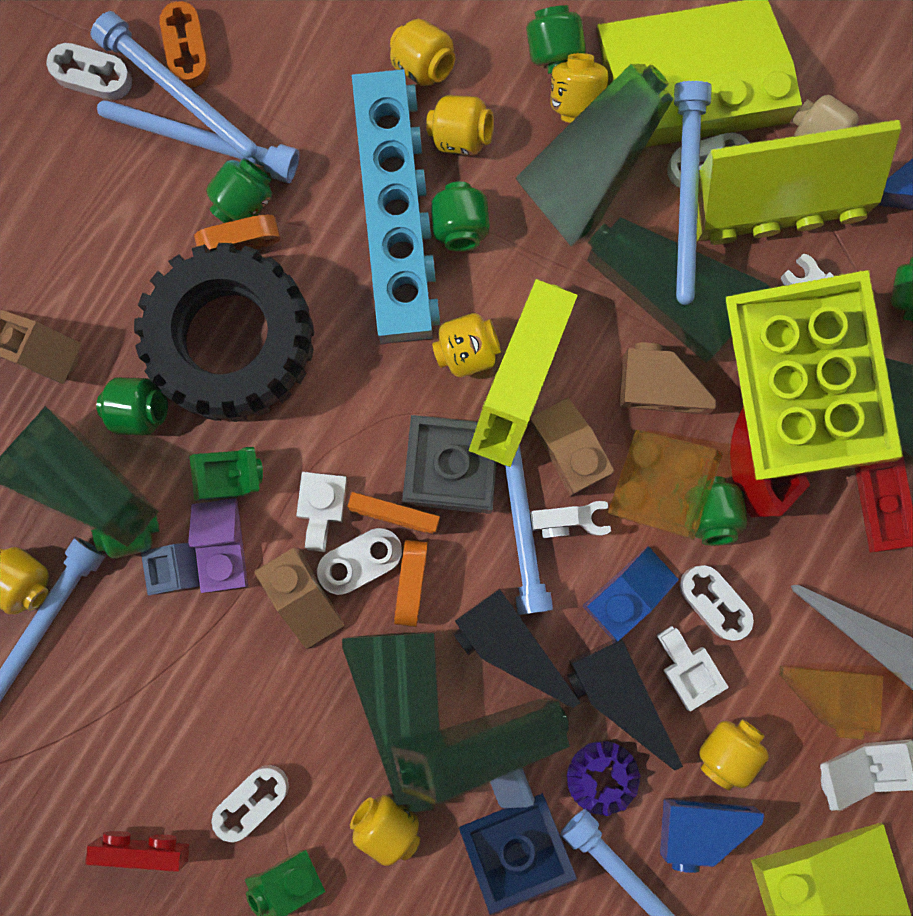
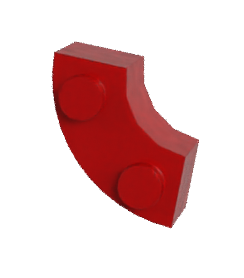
[730,406,810,518]

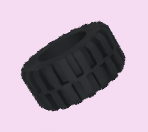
[134,243,314,422]

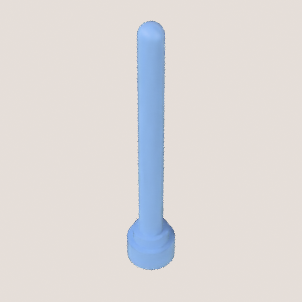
[91,11,257,158]
[674,81,712,305]
[97,100,299,183]
[505,444,553,615]
[0,537,106,702]
[560,809,675,916]

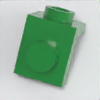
[189,447,263,501]
[245,850,326,916]

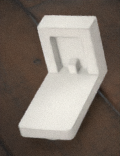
[820,739,913,811]

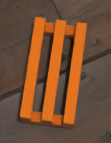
[347,492,440,535]

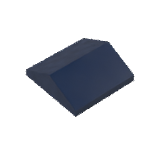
[459,793,578,916]

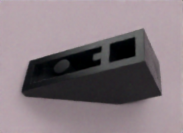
[453,589,580,708]
[566,639,683,771]

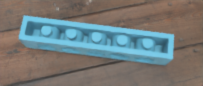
[352,69,440,344]

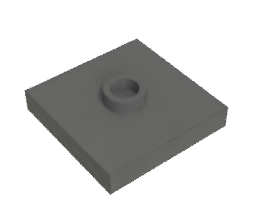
[402,415,497,514]

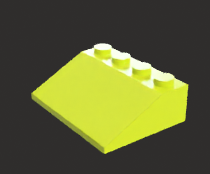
[596,0,802,151]
[697,120,901,245]
[726,270,902,480]
[751,823,911,916]

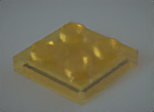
[608,429,723,540]

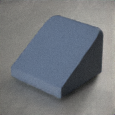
[141,543,200,596]
[485,754,535,808]

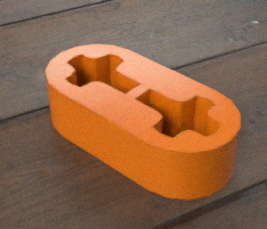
[160,1,210,87]
[194,215,281,251]
[394,539,428,627]

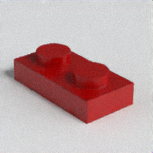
[855,456,913,552]
[85,831,189,872]

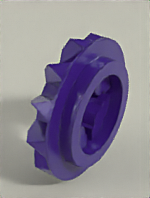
[567,741,641,816]

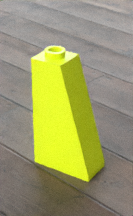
[469,279,578,467]

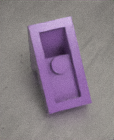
[188,498,248,593]

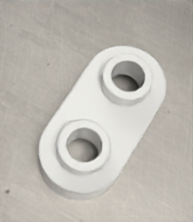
[317,528,403,595]

